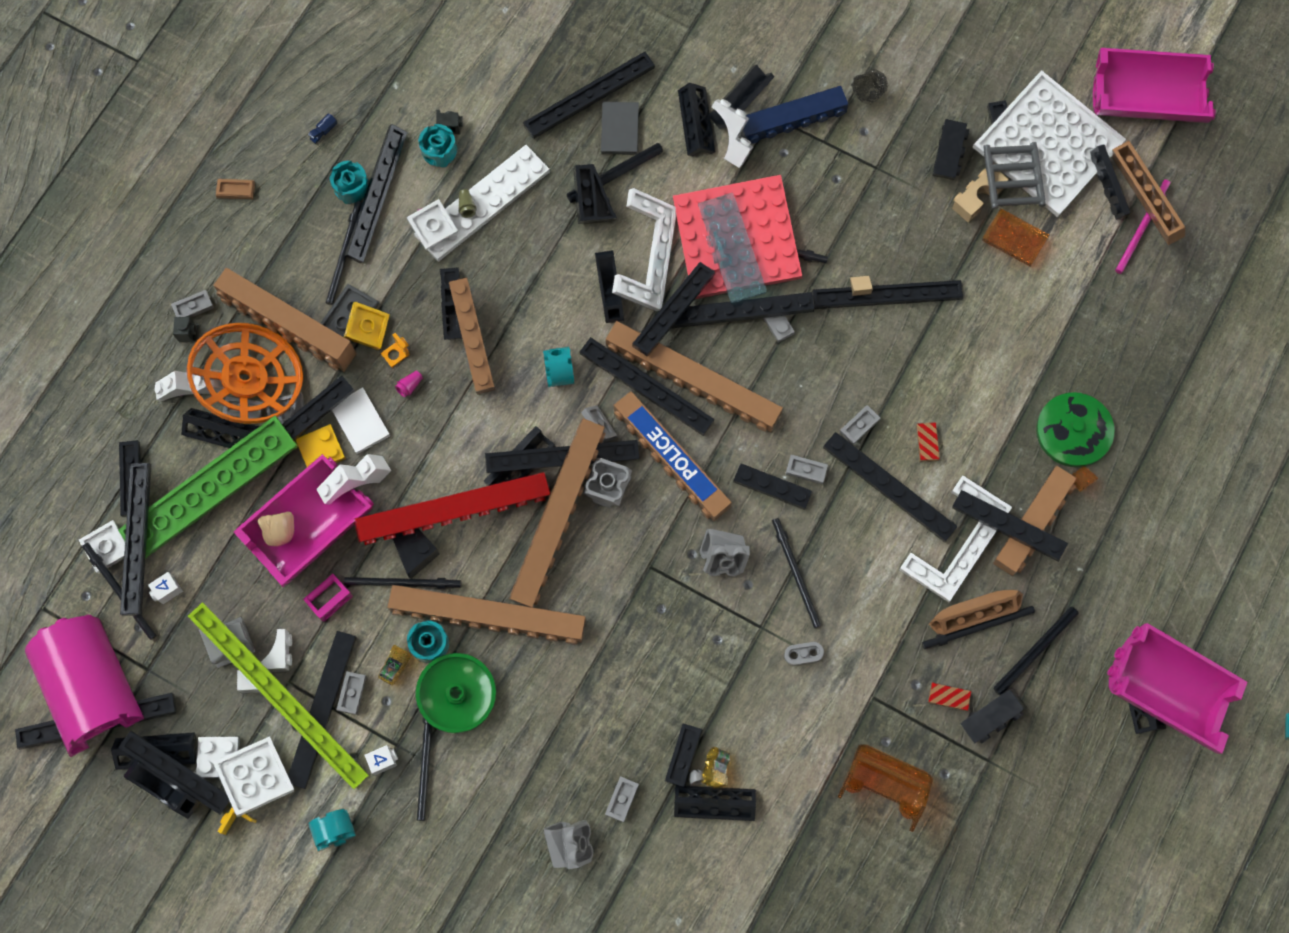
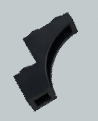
[595,250,624,323]
[123,759,200,819]

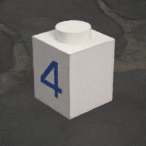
[148,572,183,604]
[365,745,398,775]

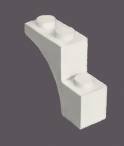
[712,99,753,168]
[155,369,224,401]
[316,454,391,505]
[237,629,292,693]

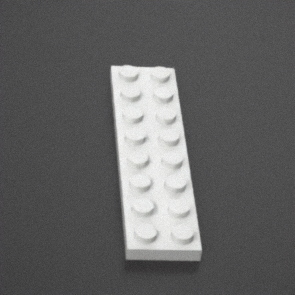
[414,145,550,262]

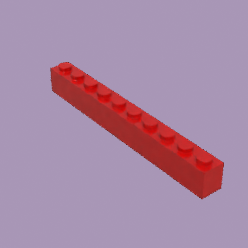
[354,472,550,545]

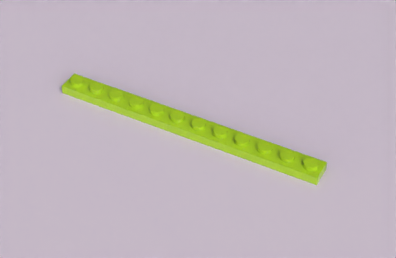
[188,602,369,789]

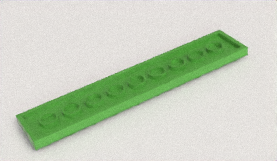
[118,416,298,559]

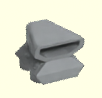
[583,458,632,508]
[700,529,750,576]
[199,617,255,668]
[544,820,593,869]

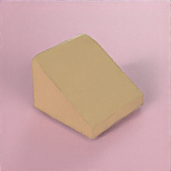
[850,276,873,296]

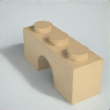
[952,168,1009,223]

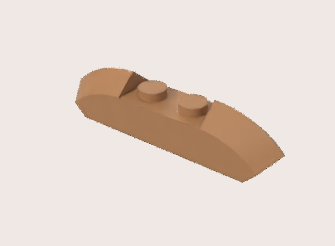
[929,590,1023,635]

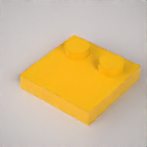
[344,302,390,350]
[296,424,346,467]

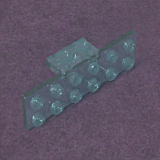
[698,193,767,303]

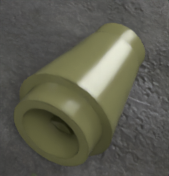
[458,189,477,218]

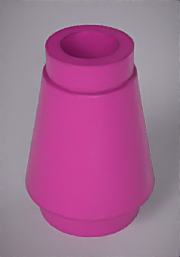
[395,370,423,397]

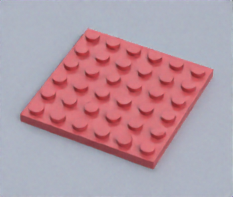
[673,175,802,299]

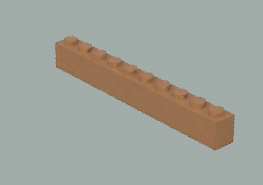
[605,321,783,432]
[509,418,606,608]
[387,585,586,645]

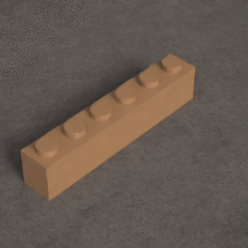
[1112,141,1185,245]
[449,278,495,394]
[993,466,1076,576]

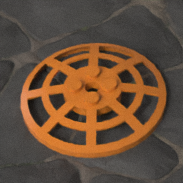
[187,323,303,424]

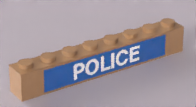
[614,391,732,522]

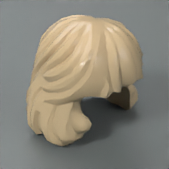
[258,512,294,546]

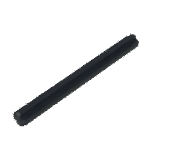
[566,143,663,203]
[993,607,1079,695]

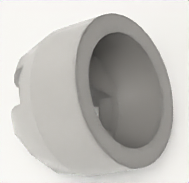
[689,769,706,786]

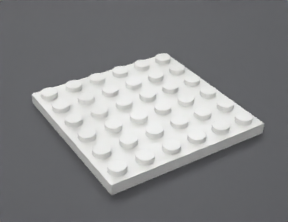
[973,70,1126,217]

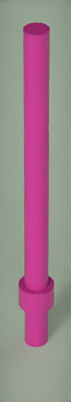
[1115,180,1170,274]

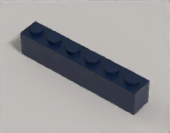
[740,86,848,144]

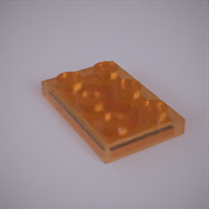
[982,208,1049,267]

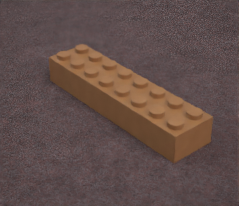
[213,268,357,372]

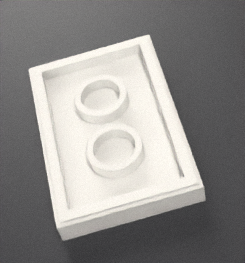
[332,388,390,454]

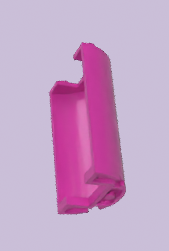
[1093,48,1216,123]
[233,454,374,588]
[25,614,144,757]
[1107,623,1247,754]

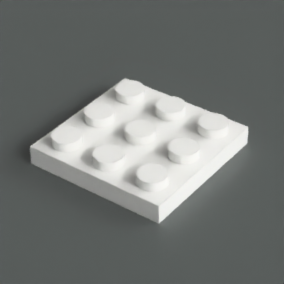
[213,736,294,817]

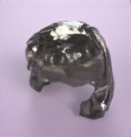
[851,69,888,105]

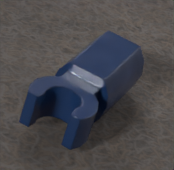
[308,113,337,144]

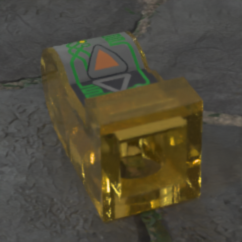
[378,645,412,686]
[701,747,730,789]

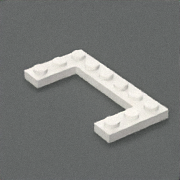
[612,188,676,311]
[899,476,1012,602]

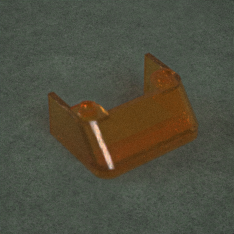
[838,744,933,832]

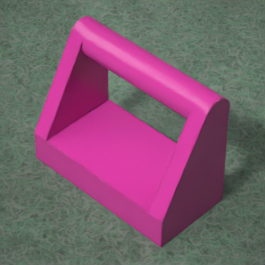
[303,574,353,622]

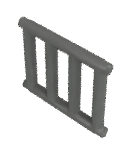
[983,142,1046,209]

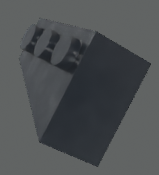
[932,119,970,180]
[573,164,617,224]
[393,507,440,579]
[960,688,1027,744]

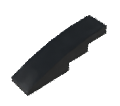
[440,267,463,340]

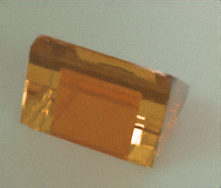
[1072,466,1098,492]

